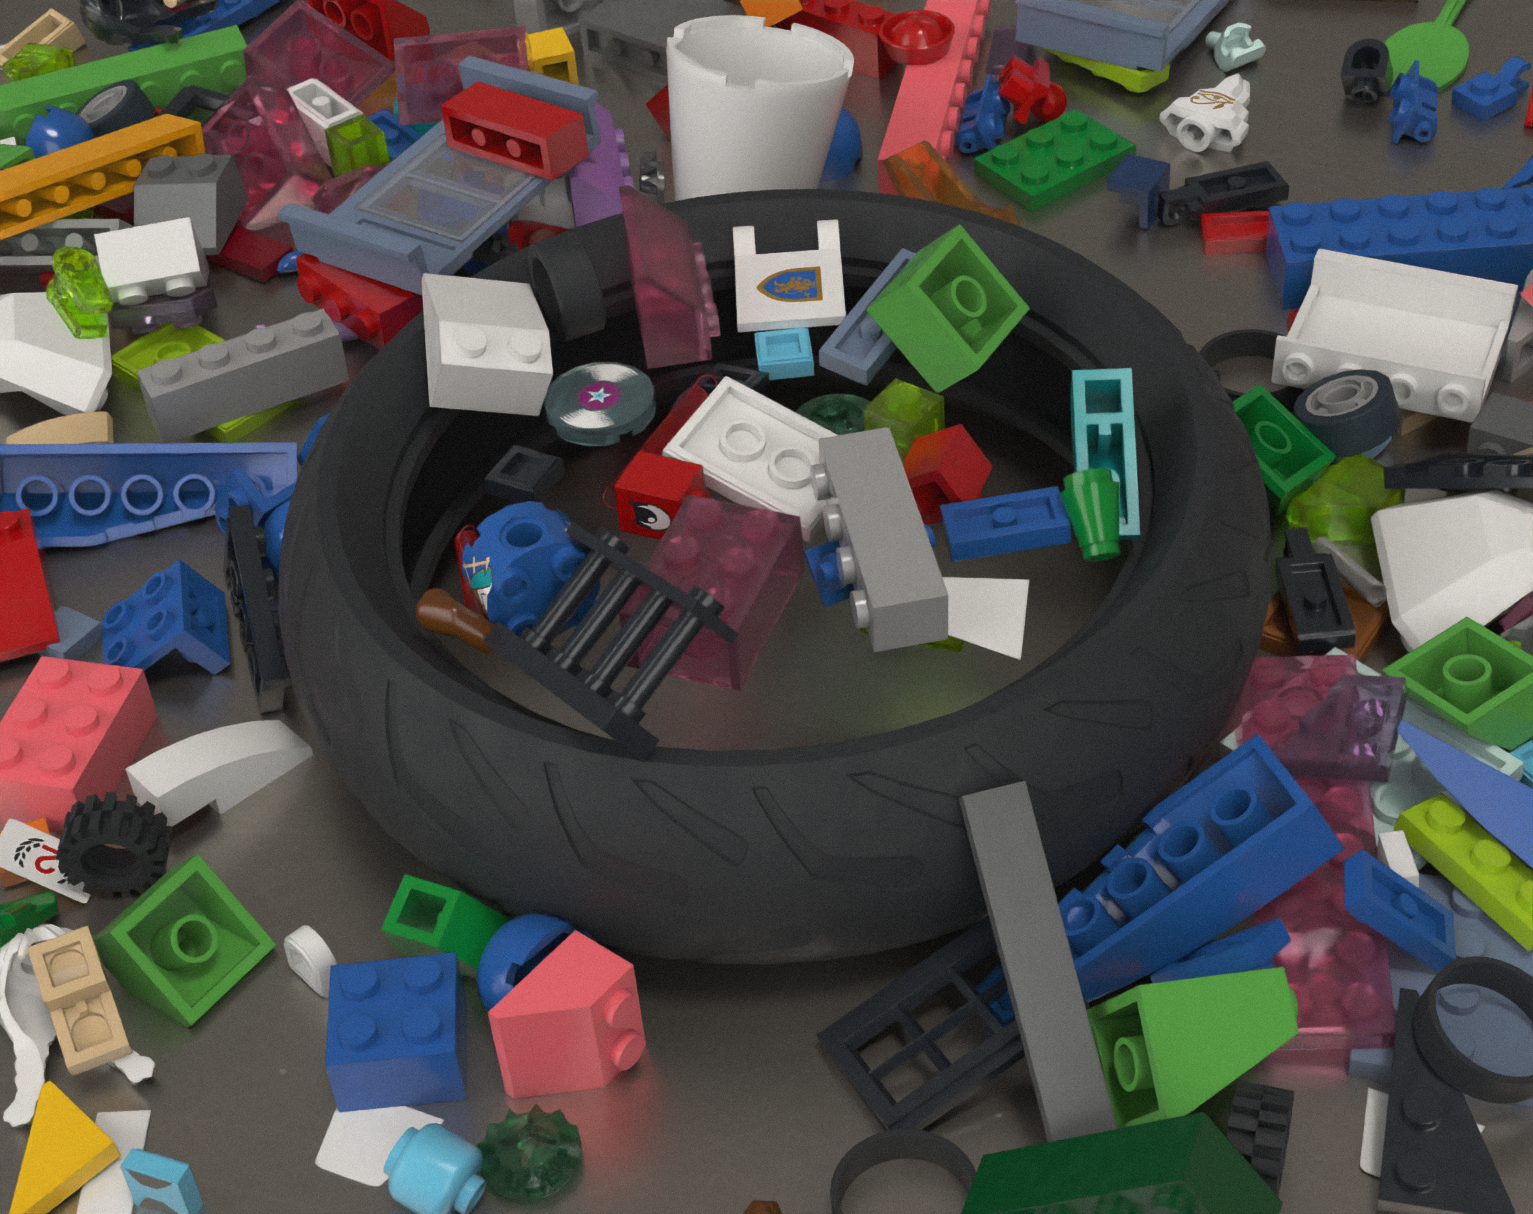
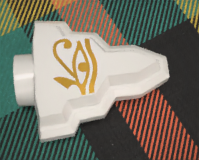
[1160,74,1250,152]

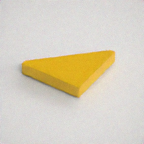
[9,1080,121,1214]

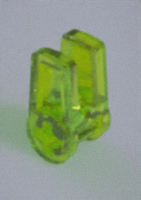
[46,246,113,339]

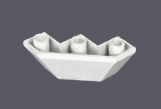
[0,291,112,416]
[1370,489,1533,653]

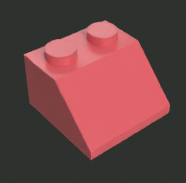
[488,930,646,1099]

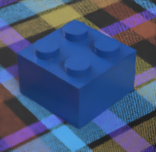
[325,952,467,1113]

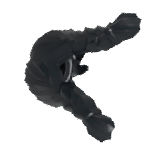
[79,0,219,46]

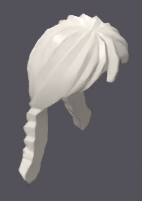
[0,924,156,1128]

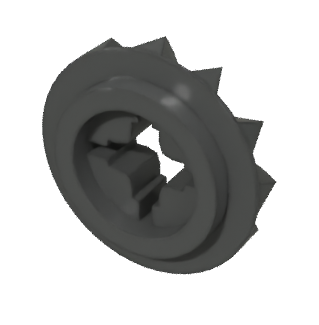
[639,151,665,208]

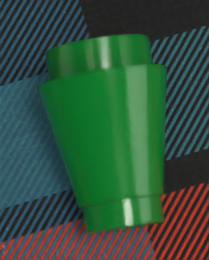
[1060,468,1120,562]

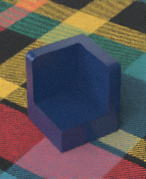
[1106,154,1170,230]

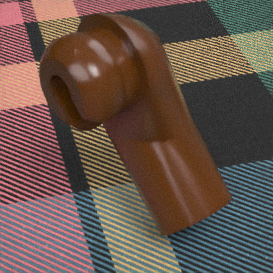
[415,588,496,655]

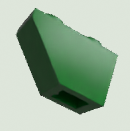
[381,874,512,979]

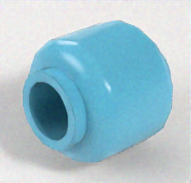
[383,1123,487,1214]

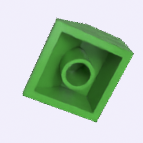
[1381,617,1533,751]
[94,854,276,1027]

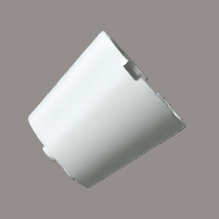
[666,15,854,201]

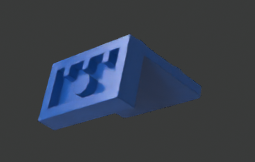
[102,559,230,675]

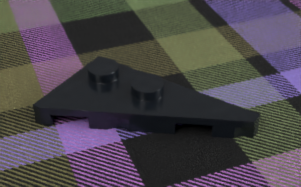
[1376,988,1515,1214]

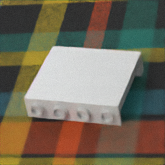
[1271,249,1518,423]

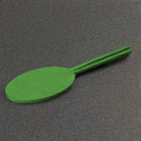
[1384,0,1469,92]

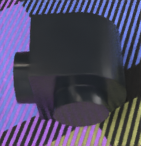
[1340,38,1394,103]

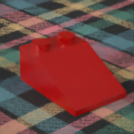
[0,508,61,662]

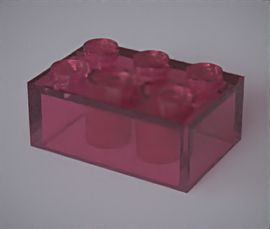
[619,495,805,691]

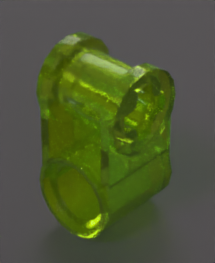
[2,42,75,83]

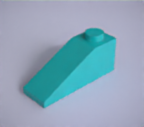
[1070,368,1141,540]

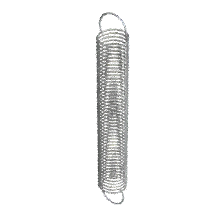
[1312,535,1387,607]

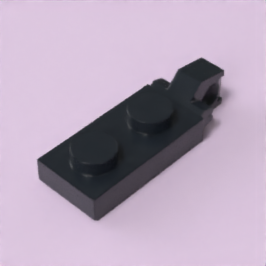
[1157,161,1290,226]
[1275,527,1356,653]

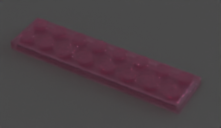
[1240,654,1396,1050]

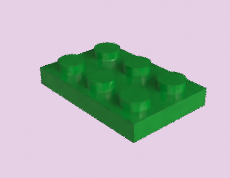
[974,109,1136,212]

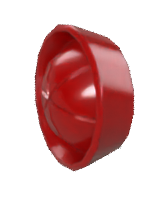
[879,10,955,65]

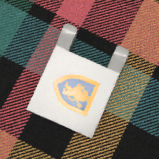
[733,219,846,332]

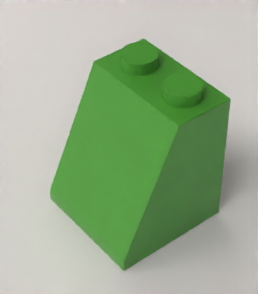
[1086,967,1299,1128]

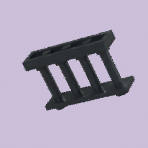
[483,522,739,761]

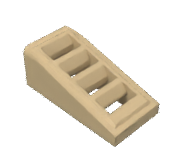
[0,8,86,79]

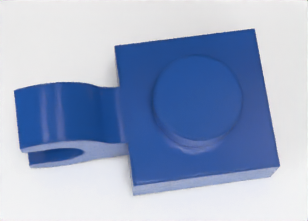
[1451,56,1531,122]

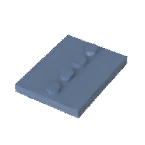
[1348,873,1533,1108]

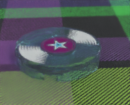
[544,362,656,446]

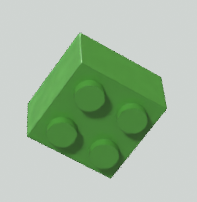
[866,224,1030,394]

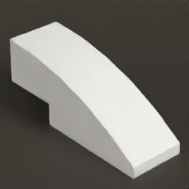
[126,720,313,827]

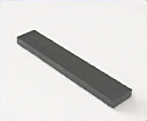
[959,781,1118,1142]

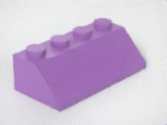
[561,80,638,227]

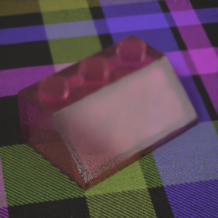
[394,26,533,125]
[202,76,335,231]
[618,185,720,369]

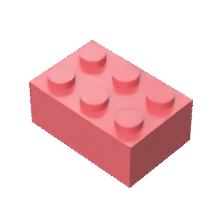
[0,656,158,833]

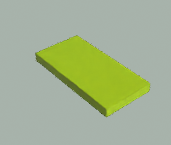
[111,314,304,443]

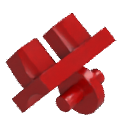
[998,54,1067,124]

